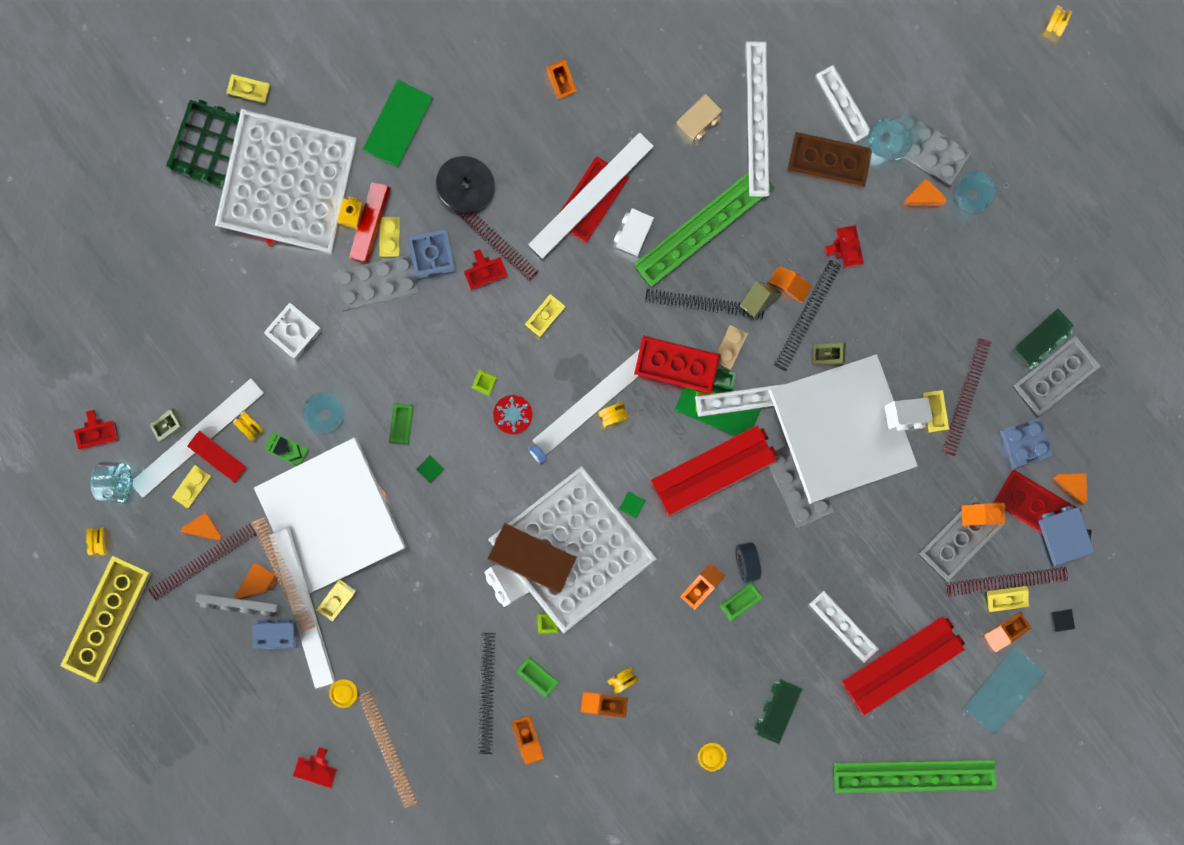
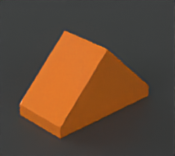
[547,59,577,99]
[905,178,946,205]
[768,266,812,303]
[1052,474,1087,506]
[181,512,223,541]

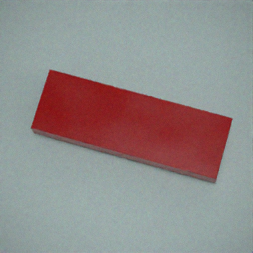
[187,430,246,483]

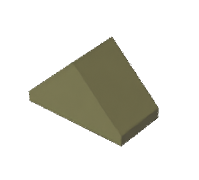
[740,281,782,318]
[812,343,846,366]
[150,408,186,442]

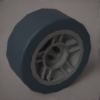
[736,542,761,582]

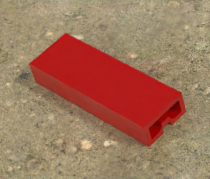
[651,425,778,517]
[841,616,965,716]

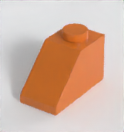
[961,503,1005,526]
[234,562,278,599]
[680,562,725,610]
[984,611,1031,652]
[581,692,628,718]
[511,715,544,765]

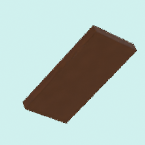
[787,132,873,188]
[487,523,577,594]

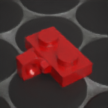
[825,225,864,268]
[464,249,508,290]
[74,410,118,450]
[293,747,338,788]

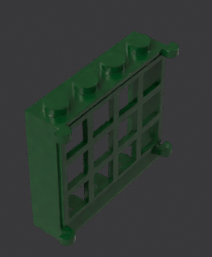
[166,99,240,188]

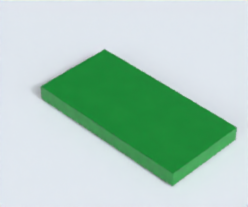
[362,80,433,168]
[674,387,762,437]

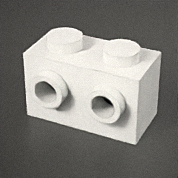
[614,208,654,256]
[884,398,933,431]
[485,564,530,607]

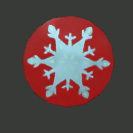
[493,395,533,435]

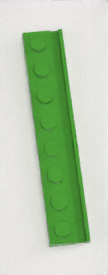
[634,172,775,287]
[834,760,996,793]

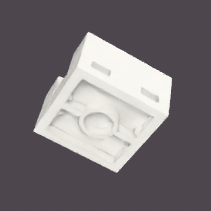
[264,303,322,361]

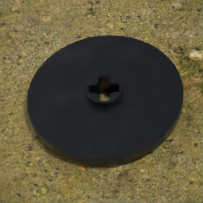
[436,156,495,212]

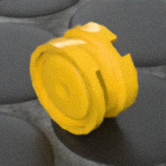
[1046,5,1072,36]
[598,402,630,427]
[233,411,264,442]
[86,527,107,555]
[608,666,639,694]
[329,680,358,708]
[698,743,726,771]

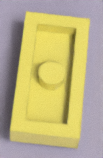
[227,74,271,104]
[379,217,400,257]
[525,294,566,337]
[923,390,949,433]
[172,465,212,509]
[316,579,356,621]
[987,586,1029,612]

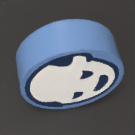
[528,445,546,464]

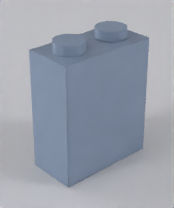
[1038,505,1095,566]

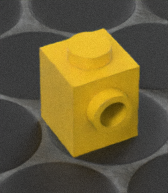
[337,197,363,228]

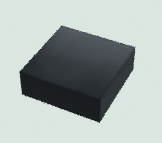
[1051,609,1075,632]

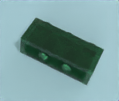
[1012,308,1074,367]
[755,679,803,744]

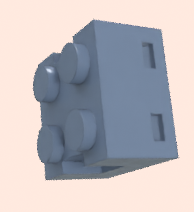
[408,229,455,279]
[1000,418,1053,469]
[253,619,297,649]

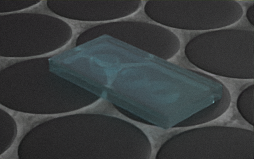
[963,647,1046,735]

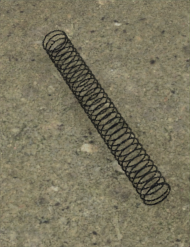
[774,260,842,371]
[645,288,764,319]
[478,633,496,754]

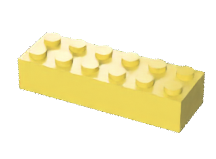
[60,556,152,683]

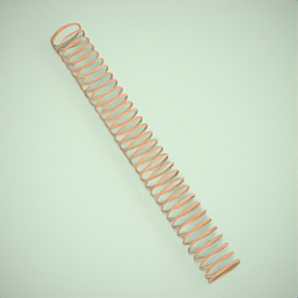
[252,517,315,633]
[358,691,418,808]

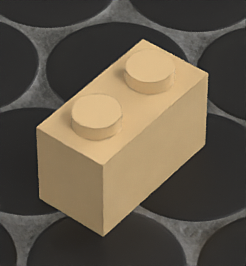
[677,94,722,141]
[717,325,748,371]

